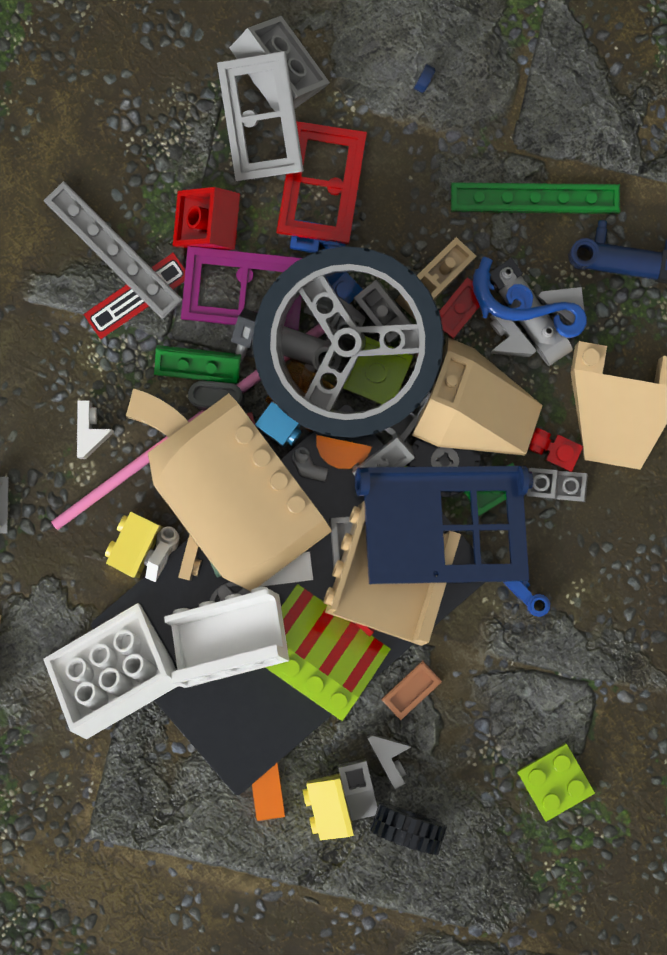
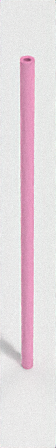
[51,324,325,530]

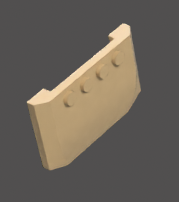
[148,393,332,592]

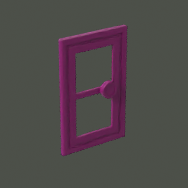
[181,246,302,331]

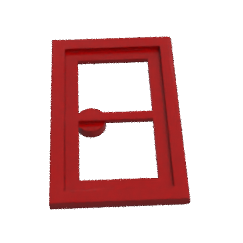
[276,121,367,244]

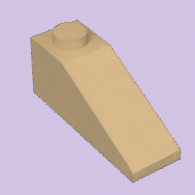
[395,237,476,320]

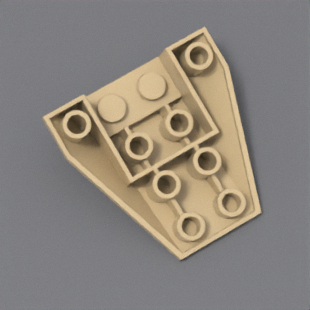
[412,337,543,456]

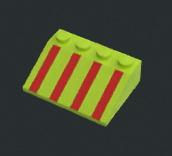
[265,584,391,721]

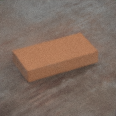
[381,660,442,720]

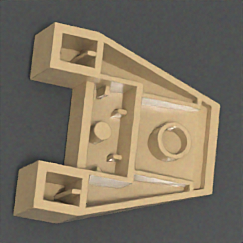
[570,341,667,470]

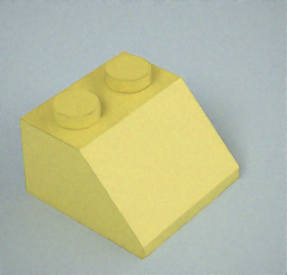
[105,512,163,578]
[302,773,354,840]

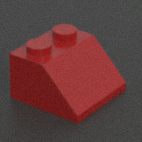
[173,187,240,250]

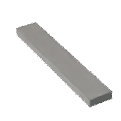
[44,181,183,320]

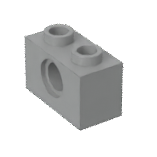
[354,280,413,342]

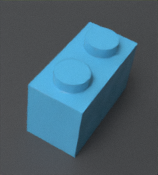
[255,402,302,448]

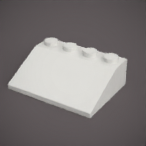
[44,603,178,739]

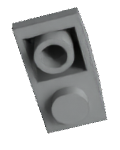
[338,758,378,821]

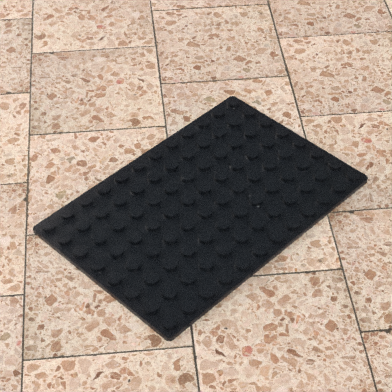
[91,405,487,795]

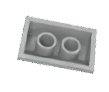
[229,16,330,112]

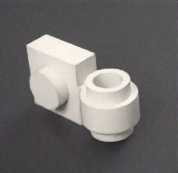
[144,527,180,582]

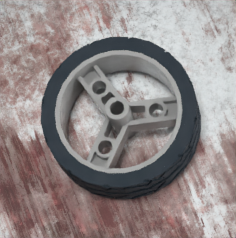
[253,246,444,438]

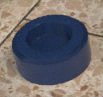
[413,63,436,93]

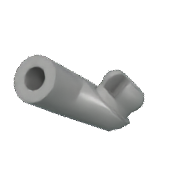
[292,447,328,482]

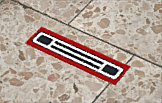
[83,253,185,339]

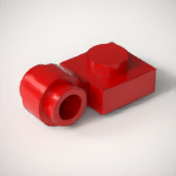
[528,428,584,472]

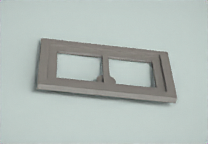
[217,51,304,181]

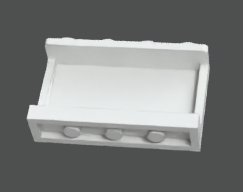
[164,587,289,688]

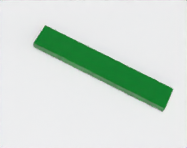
[451,183,620,214]

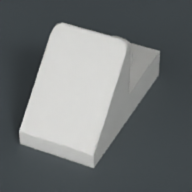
[77,401,114,459]

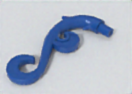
[472,257,587,338]

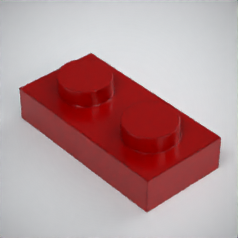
[439,277,480,339]

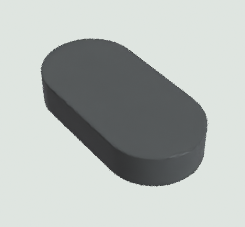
[188,380,244,411]

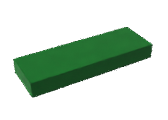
[154,345,241,384]

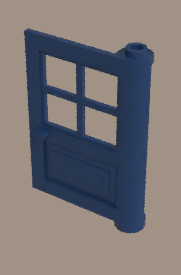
[355,466,533,585]

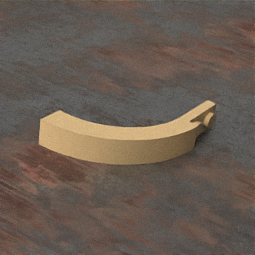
[126,388,202,581]

